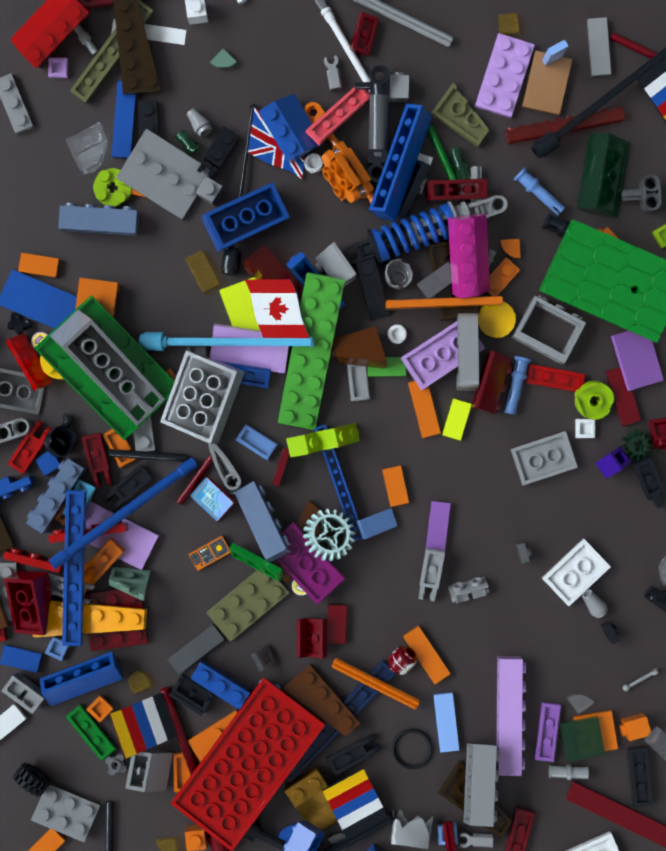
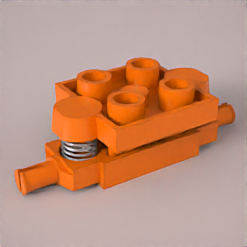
[321,133,374,203]

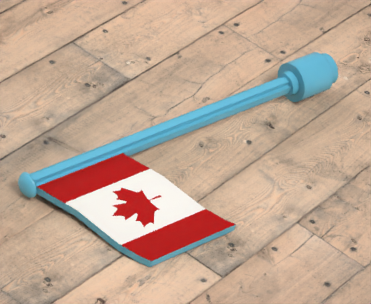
[139,279,315,351]

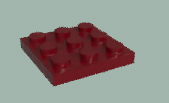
[85,589,149,652]

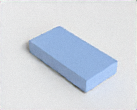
[542,40,568,66]

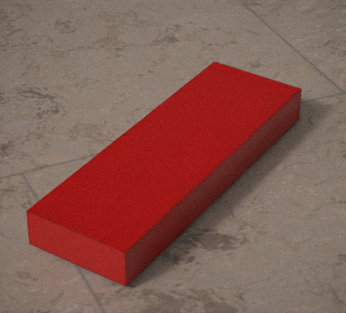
[525,364,586,392]

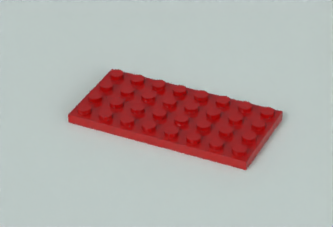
[170,677,326,851]

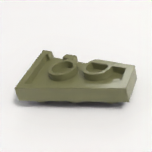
[431,82,489,147]

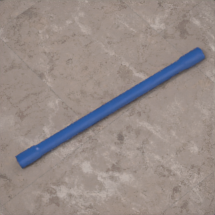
[48,457,198,570]

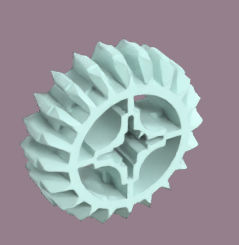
[303,509,355,561]

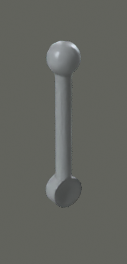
[623,668,659,692]

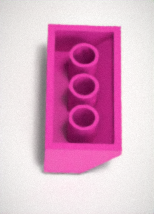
[448,213,490,298]

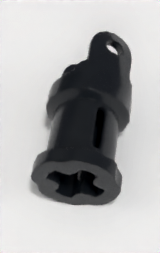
[542,213,570,237]

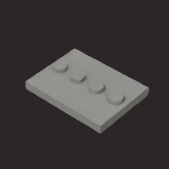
[116,129,210,220]

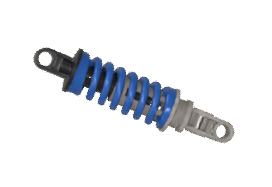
[342,195,508,264]

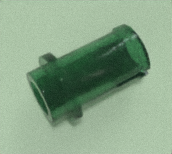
[175,129,199,155]

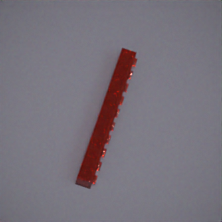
[504,106,625,144]

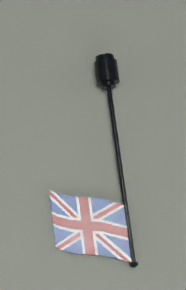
[220,104,305,276]

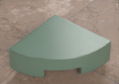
[210,49,237,68]

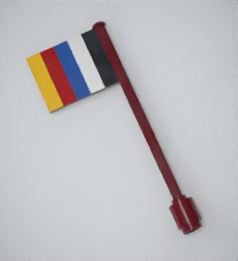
[109,687,230,851]

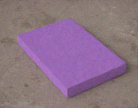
[611,331,664,391]

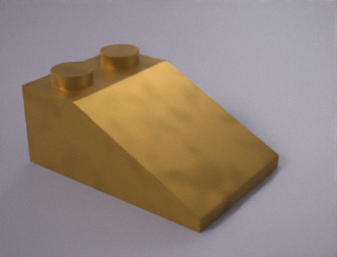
[285,765,338,831]

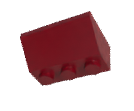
[471,351,513,414]

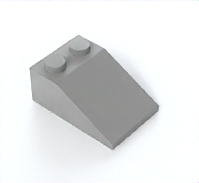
[0,368,44,415]

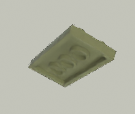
[206,570,290,642]

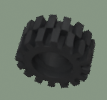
[13,762,51,797]

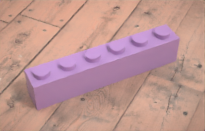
[496,656,526,776]

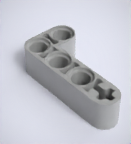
[456,313,479,391]

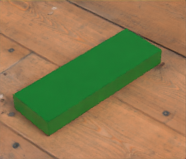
[229,543,284,582]
[65,704,117,761]

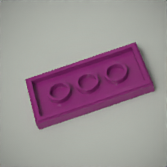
[276,522,346,605]

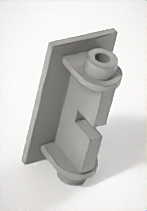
[448,577,489,604]

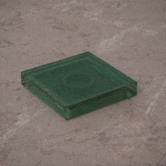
[559,716,605,762]

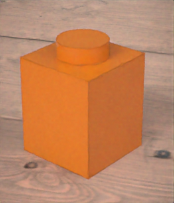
[619,713,652,741]
[185,825,208,851]

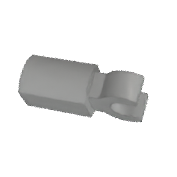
[324,55,343,91]
[459,831,493,848]

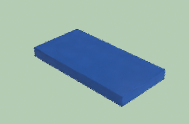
[0,269,77,329]

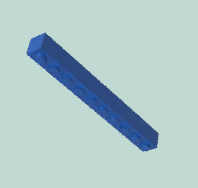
[314,424,363,541]

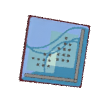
[190,475,236,522]

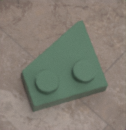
[109,567,151,600]

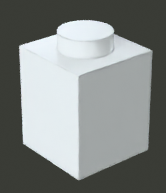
[185,0,208,25]

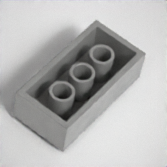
[463,743,500,827]

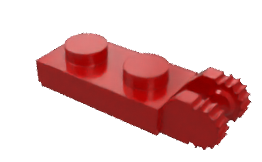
[7,420,52,475]

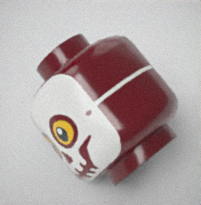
[388,646,417,675]

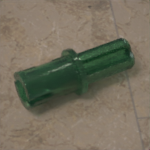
[449,147,470,180]

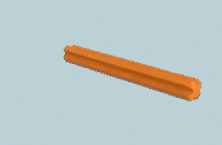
[332,658,420,709]

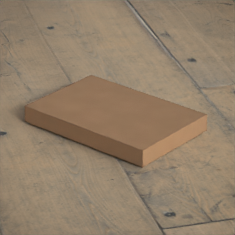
[522,50,572,116]

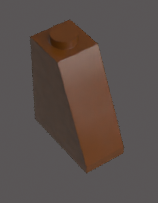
[331,326,388,368]

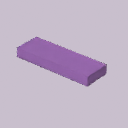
[425,501,451,550]
[534,701,561,762]

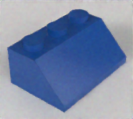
[258,94,324,164]

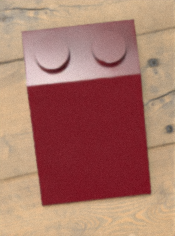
[4,571,52,635]

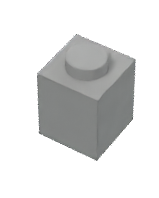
[389,72,409,103]
[196,176,224,206]

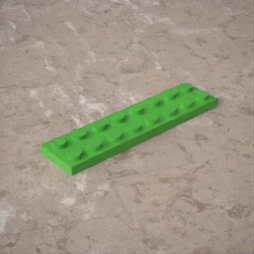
[278,272,345,430]

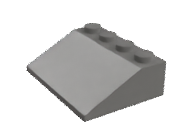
[160,350,245,444]

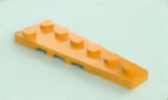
[33,600,147,637]

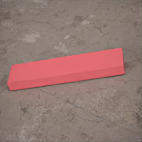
[306,87,370,145]

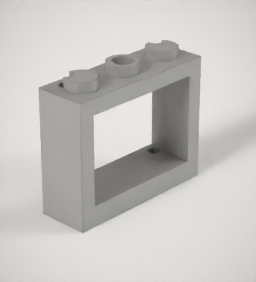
[511,295,586,365]

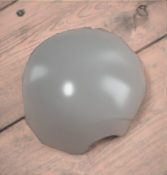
[384,258,413,290]

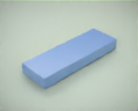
[433,692,459,753]

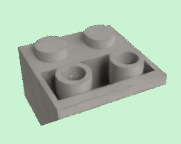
[125,748,173,792]

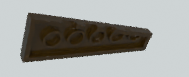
[113,0,161,95]

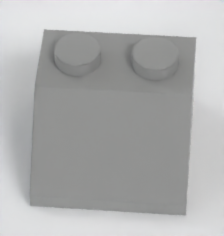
[315,242,356,287]

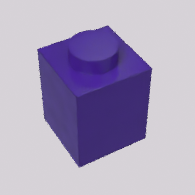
[595,446,631,479]

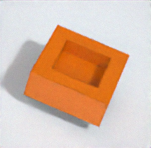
[86,694,115,722]

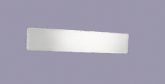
[111,19,186,45]

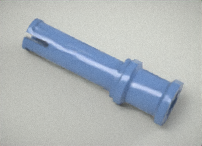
[513,167,565,216]
[504,356,531,415]

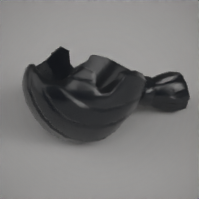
[44,413,77,457]

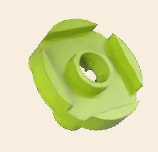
[93,168,132,207]
[575,381,614,420]

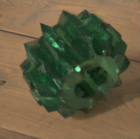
[620,429,654,462]

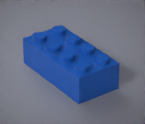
[201,182,290,252]

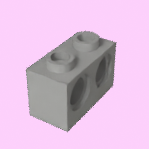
[2,672,45,714]

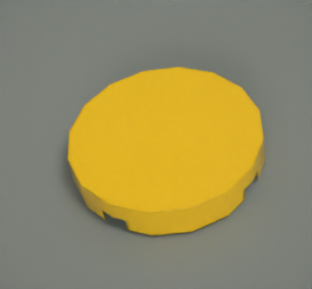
[478,301,516,338]

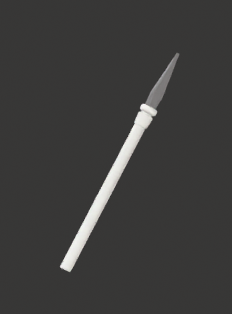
[315,0,370,93]

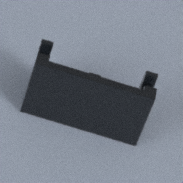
[169,675,214,716]

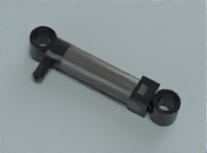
[355,65,390,184]

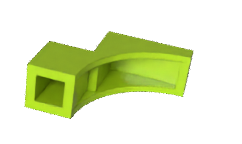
[286,423,360,458]

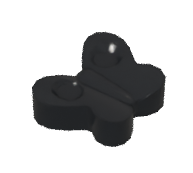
[7,312,31,335]

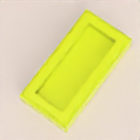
[442,399,472,441]

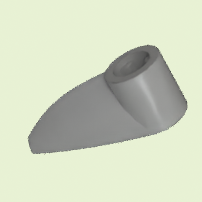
[208,443,241,495]

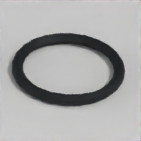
[392,729,432,769]

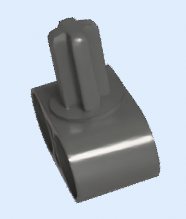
[621,174,662,214]

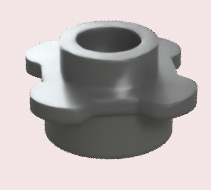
[105,754,127,775]

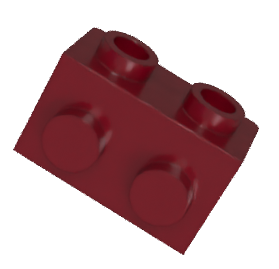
[296,617,327,659]

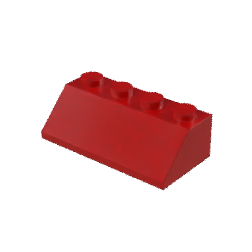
[10,0,91,68]

